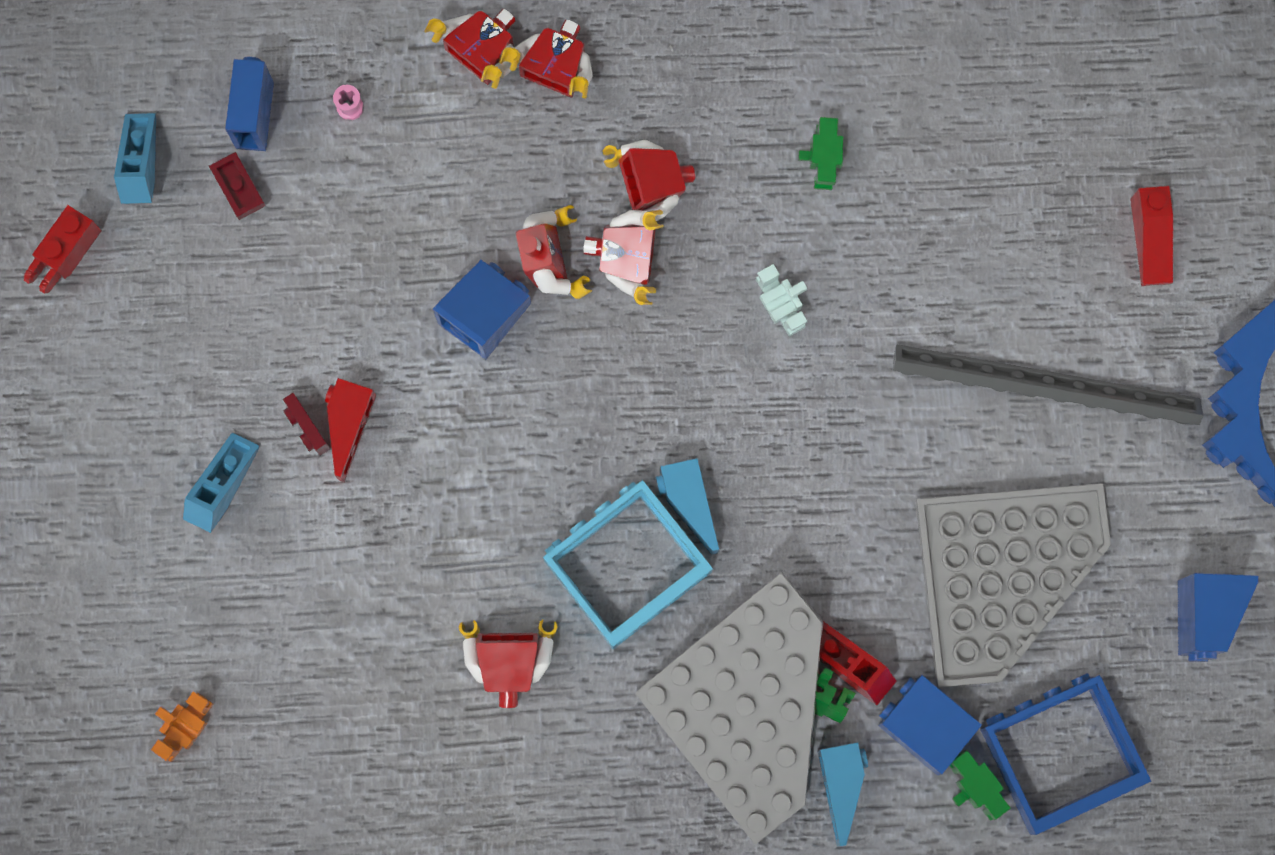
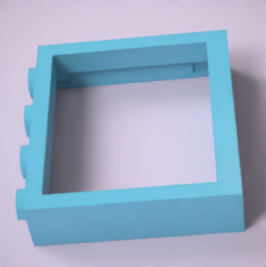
[543,480,713,650]

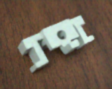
[756,264,808,337]

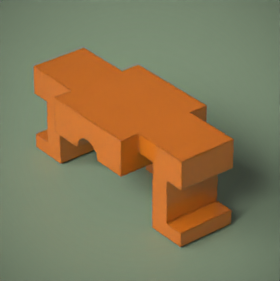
[151,691,213,762]

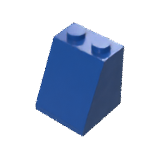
[433,260,531,360]
[1177,573,1259,662]

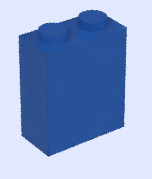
[225,56,274,151]
[878,675,982,775]

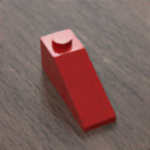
[1130,186,1173,286]
[325,378,376,482]
[820,620,897,706]

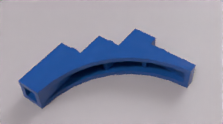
[1202,300,1275,507]

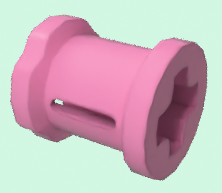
[333,85,363,120]

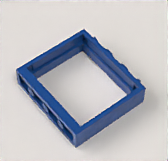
[980,673,1151,835]

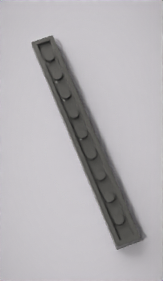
[893,344,1203,425]

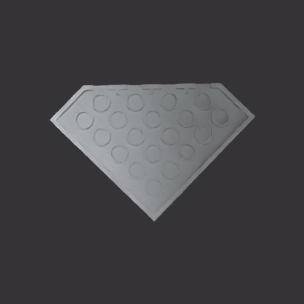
[915,484,1111,688]
[635,572,823,845]

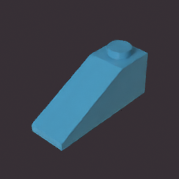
[114,113,156,204]
[183,433,259,533]
[656,458,719,555]
[817,743,868,846]

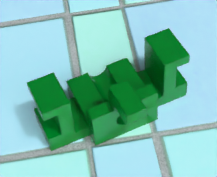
[798,117,843,190]
[815,668,856,724]
[949,750,1011,821]

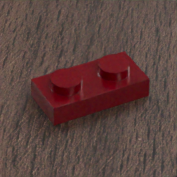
[209,152,265,220]
[283,393,330,456]

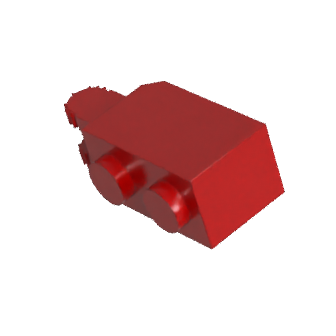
[23,205,101,294]

